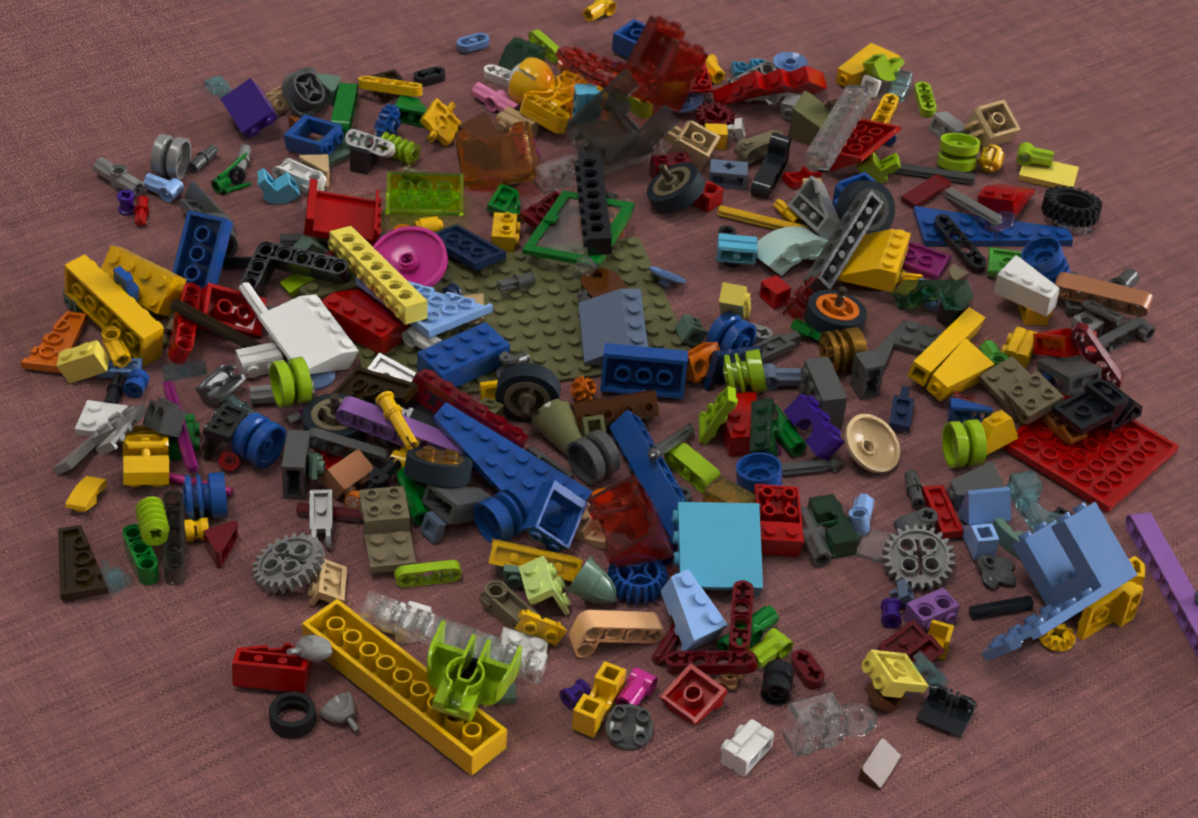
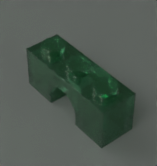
[749,398,779,458]
[807,494,860,560]

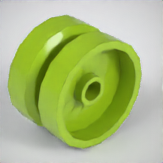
[937,133,980,172]
[269,356,312,408]
[942,419,987,468]

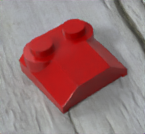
[659,663,728,726]

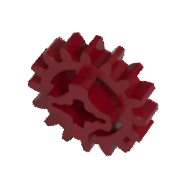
[695,101,735,127]

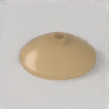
[844,414,900,473]

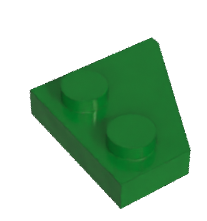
[486,183,521,222]

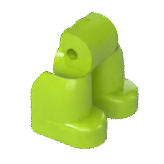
[426,620,523,722]

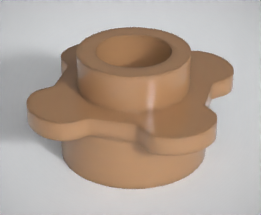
[715,674,743,690]

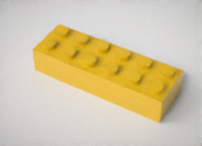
[64,254,164,366]

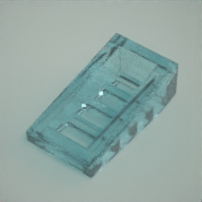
[888,70,913,102]

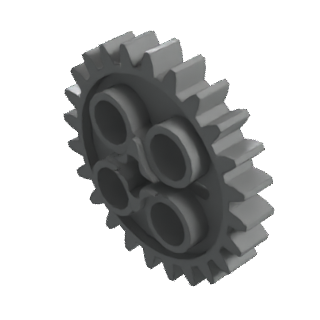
[882,524,956,593]
[252,532,326,594]

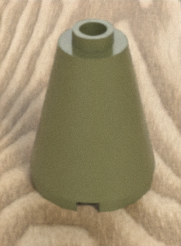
[531,398,582,456]

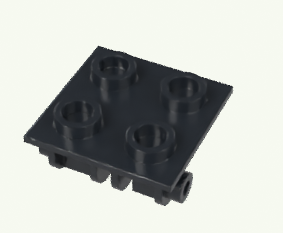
[916,683,978,738]

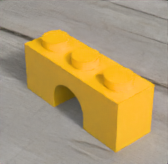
[572,661,626,738]

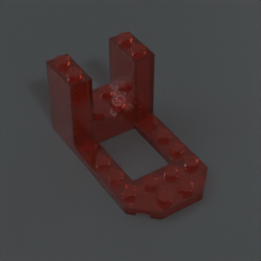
[555,15,709,112]

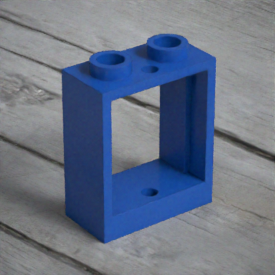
[283,114,344,156]
[522,480,588,552]

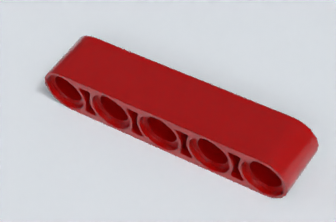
[168,283,202,364]

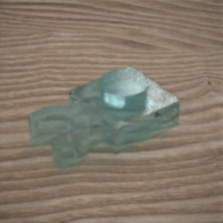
[204,75,232,100]
[100,559,132,596]

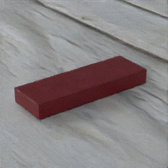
[901,173,951,209]

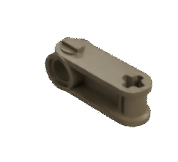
[734,130,784,164]
[480,580,541,632]

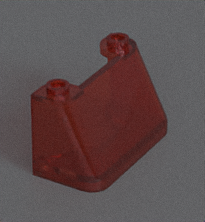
[588,473,675,567]

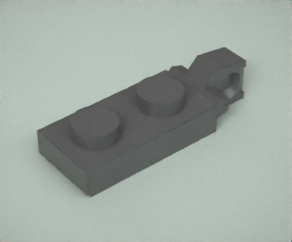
[751,330,801,364]

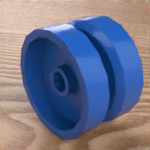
[706,311,757,351]
[231,412,287,469]

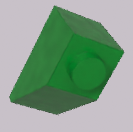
[395,95,427,128]

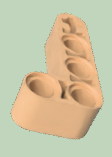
[568,610,666,658]

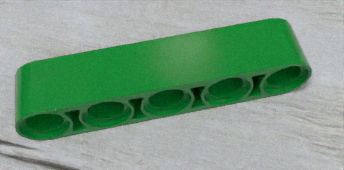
[331,83,358,135]

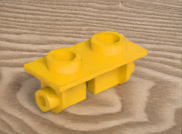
[514,609,567,646]

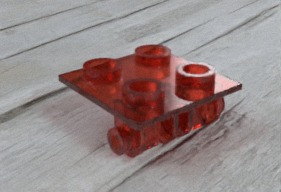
[782,272,822,318]

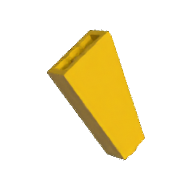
[835,43,900,89]
[926,339,995,402]

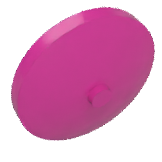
[373,226,448,287]

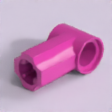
[615,667,658,706]

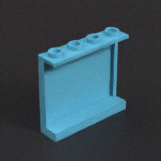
[672,502,763,596]

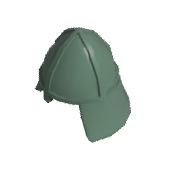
[567,555,617,605]

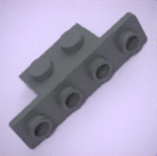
[178,181,229,217]

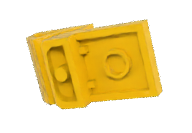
[122,425,169,487]
[1076,556,1145,641]

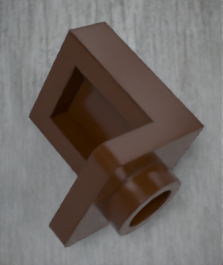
[864,683,907,713]

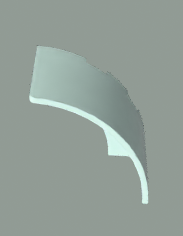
[757,226,828,276]

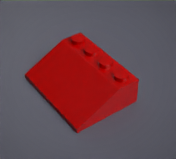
[814,117,901,172]
[321,289,412,355]

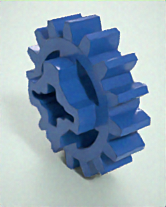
[374,103,401,138]

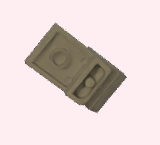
[979,356,1064,424]
[359,486,416,574]

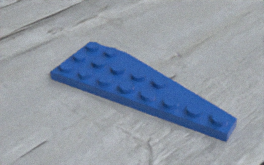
[433,403,592,537]

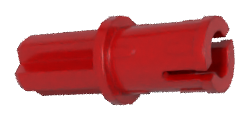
[134,196,149,227]

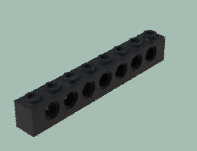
[575,152,612,255]

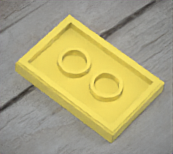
[1018,161,1079,188]

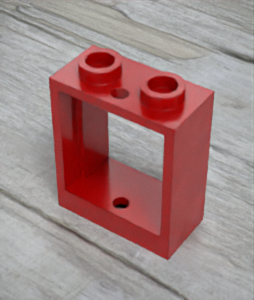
[1033,328,1097,358]

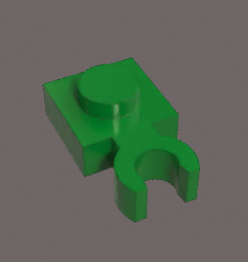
[790,319,822,341]

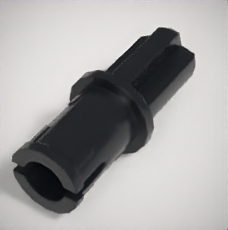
[103,372,126,404]

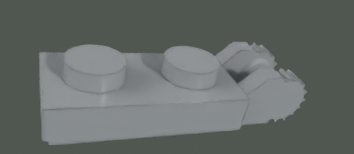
[310,489,333,549]

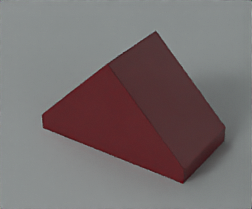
[203,521,239,569]

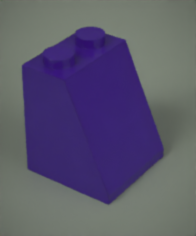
[221,78,279,139]

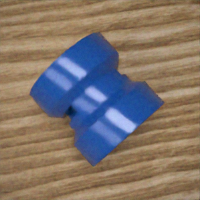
[123,369,150,398]

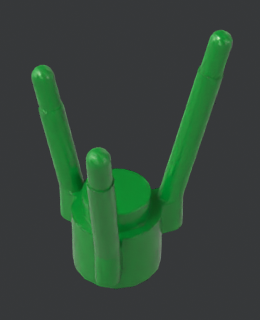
[211,152,252,194]

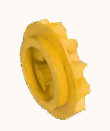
[1039,623,1076,652]

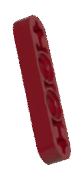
[1071,323,1123,388]
[728,580,754,651]
[665,651,757,674]

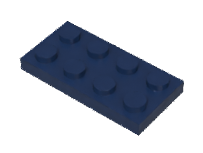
[434,224,506,271]

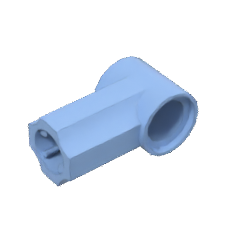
[143,173,184,203]
[849,494,874,536]

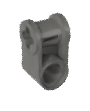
[894,507,938,542]

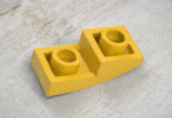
[65,476,107,512]

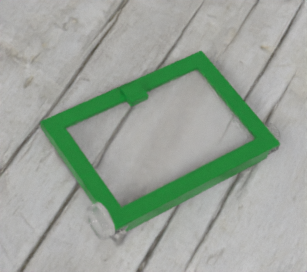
[522,190,635,276]

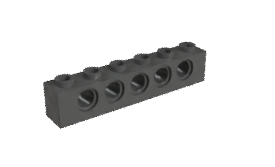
[803,190,884,292]

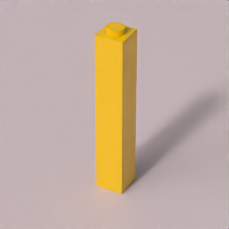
[907,307,986,387]

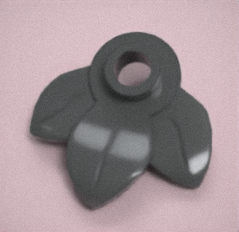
[976,554,1016,590]

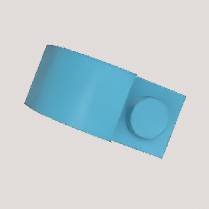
[257,168,300,204]

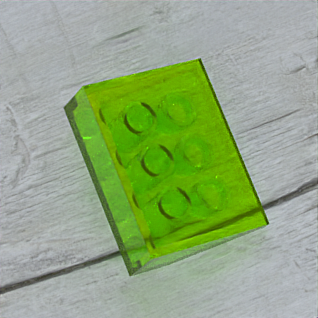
[385,171,464,216]

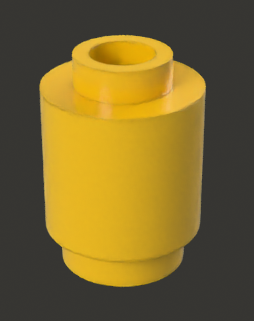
[413,216,443,232]

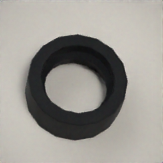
[269,691,316,739]

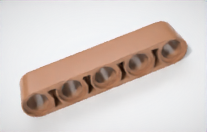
[1055,272,1153,317]

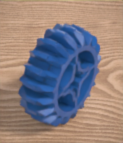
[607,551,669,606]

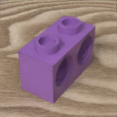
[903,588,960,634]

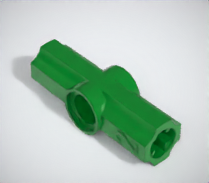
[760,402,807,457]
[397,466,430,526]
[717,605,779,651]

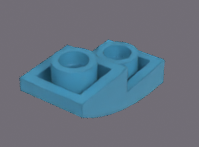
[730,58,769,77]

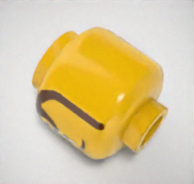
[978,144,1005,173]

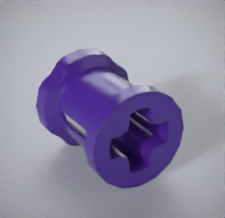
[117,190,135,216]
[881,598,902,628]
[559,679,591,709]

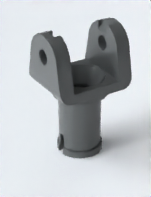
[495,351,530,378]

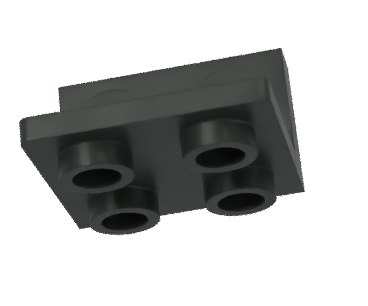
[202,402,248,460]

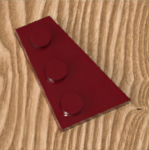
[517,191,571,239]

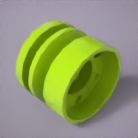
[723,349,767,393]

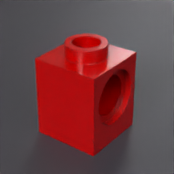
[693,180,724,213]
[759,275,791,309]

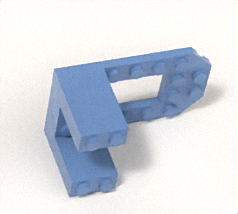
[982,502,1137,661]

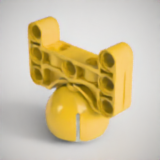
[508,57,607,134]

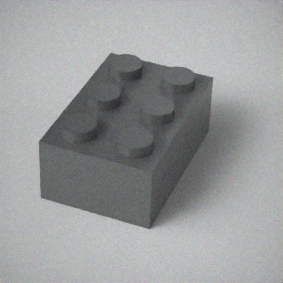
[798,357,847,429]

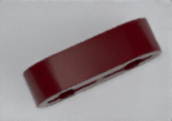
[791,649,825,690]

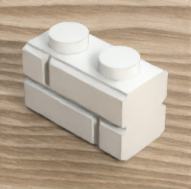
[235,342,283,379]
[720,719,774,777]

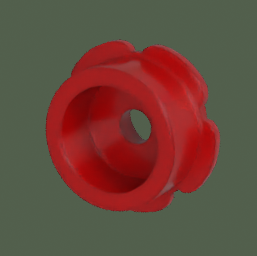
[218,451,240,472]

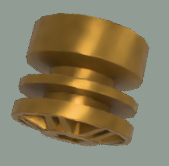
[819,327,867,373]

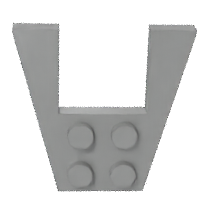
[52,404,147,475]

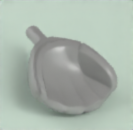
[287,635,332,661]
[319,692,360,732]

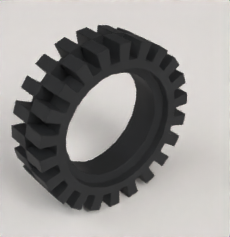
[1041,185,1103,227]

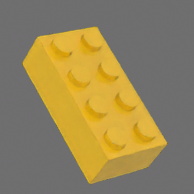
[101,245,187,317]

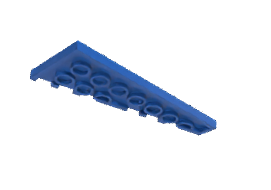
[913,206,1073,247]

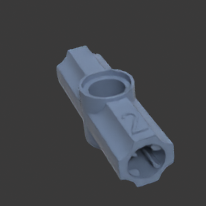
[747,363,801,391]

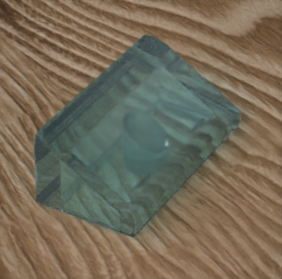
[161,358,207,381]

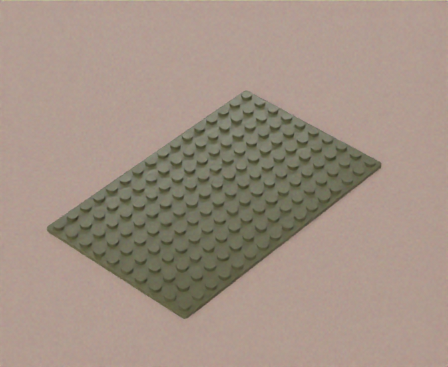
[353,237,690,407]

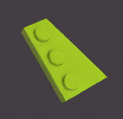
[699,386,738,445]

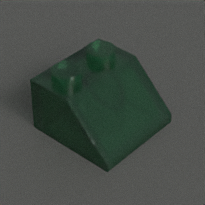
[498,37,546,71]

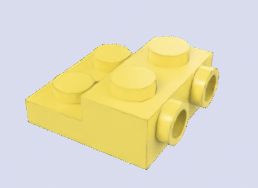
[861,649,928,698]

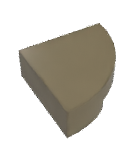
[949,264,968,286]

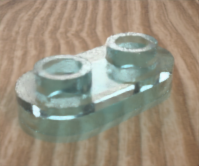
[913,650,950,687]

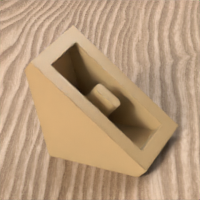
[299,154,330,187]

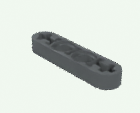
[308,428,389,468]

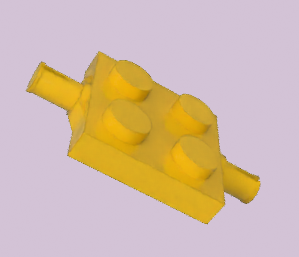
[420,98,462,147]

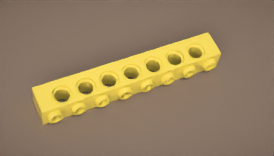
[328,226,427,325]

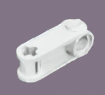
[272,158,327,194]

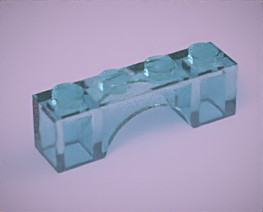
[1006,470,1063,532]

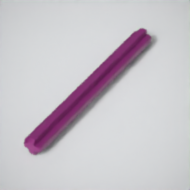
[162,380,198,473]

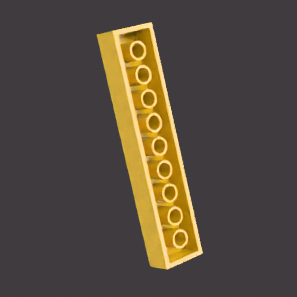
[302,599,507,776]

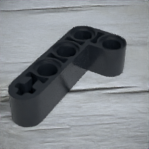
[750,132,791,198]

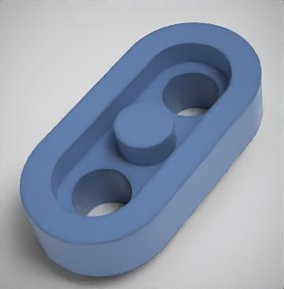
[456,33,489,53]

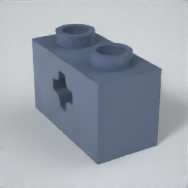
[709,159,748,190]

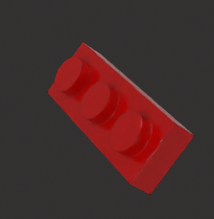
[922,485,964,539]

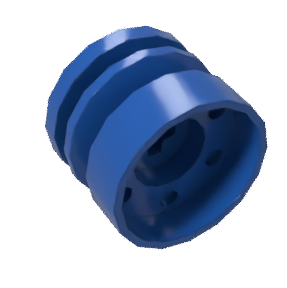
[1021,237,1070,284]
[736,453,782,503]
[182,472,228,521]
[473,487,530,544]

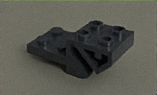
[1052,378,1143,435]

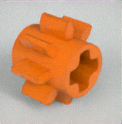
[570,375,596,401]

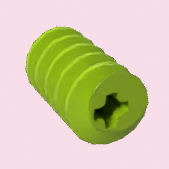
[379,132,421,165]
[135,496,170,546]

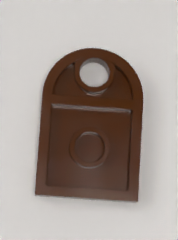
[581,268,629,299]

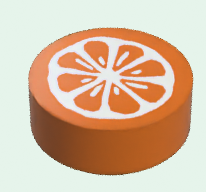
[344,490,360,509]

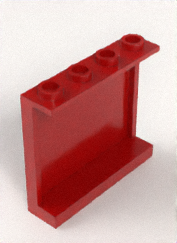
[303,179,382,246]

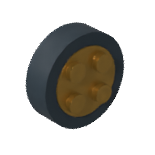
[404,446,473,487]

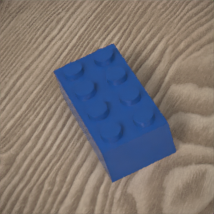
[172,210,233,290]
[417,322,510,388]
[600,343,688,399]

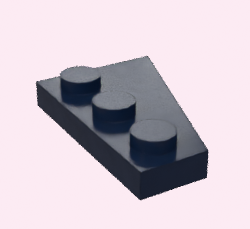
[702,346,763,392]

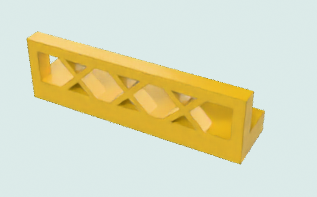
[488,538,583,582]

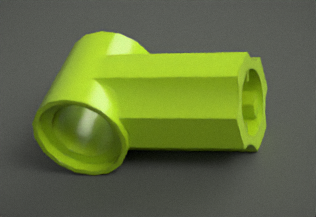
[1016,142,1054,167]
[749,628,794,669]

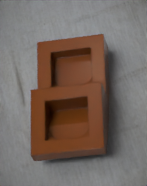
[1042,412,1088,445]

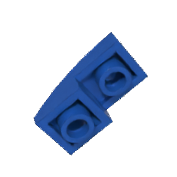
[113,266,139,302]

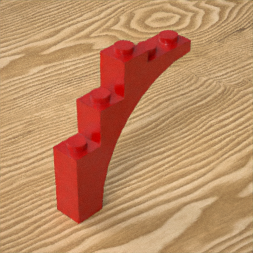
[712,65,827,106]

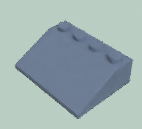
[578,289,648,365]

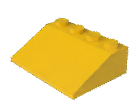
[837,229,911,293]

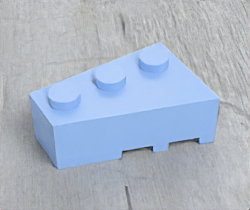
[661,569,728,651]

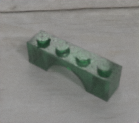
[892,279,974,311]

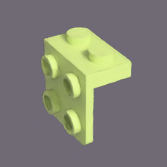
[519,555,571,615]

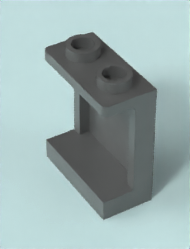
[1037,355,1102,396]

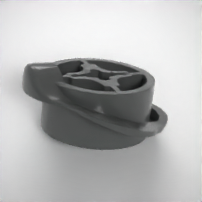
[282,66,327,118]

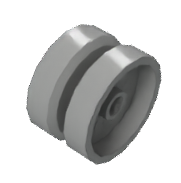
[150,134,191,180]

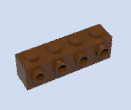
[569,390,659,432]

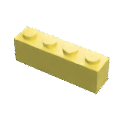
[719,282,751,320]

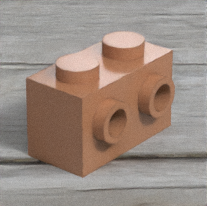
[320,449,374,499]

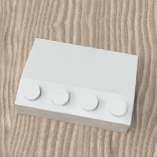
[258,294,359,374]

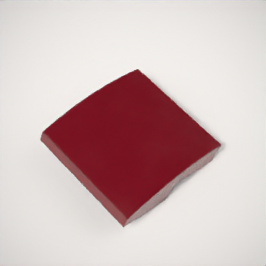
[877,619,945,672]

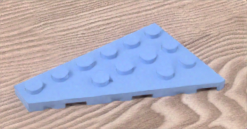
[356,277,493,338]

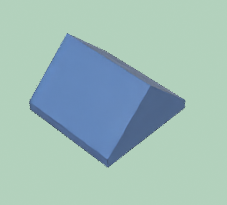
[957,487,1011,525]

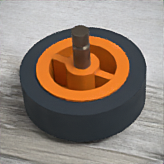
[804,286,867,333]

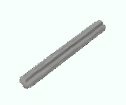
[945,187,1002,226]

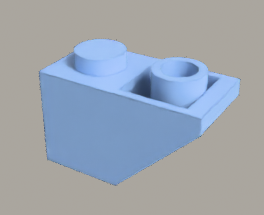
[962,523,999,560]

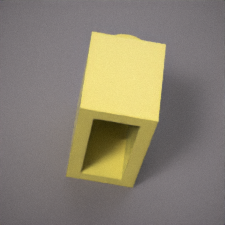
[57,340,110,384]

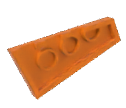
[21,311,87,373]

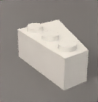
[994,255,1060,316]

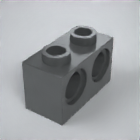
[143,397,186,437]

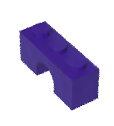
[784,394,845,460]

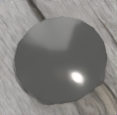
[605,704,653,750]

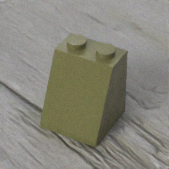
[788,91,844,147]

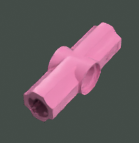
[471,82,521,112]

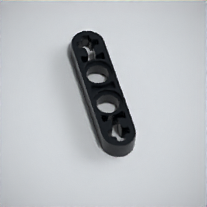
[933,214,986,274]

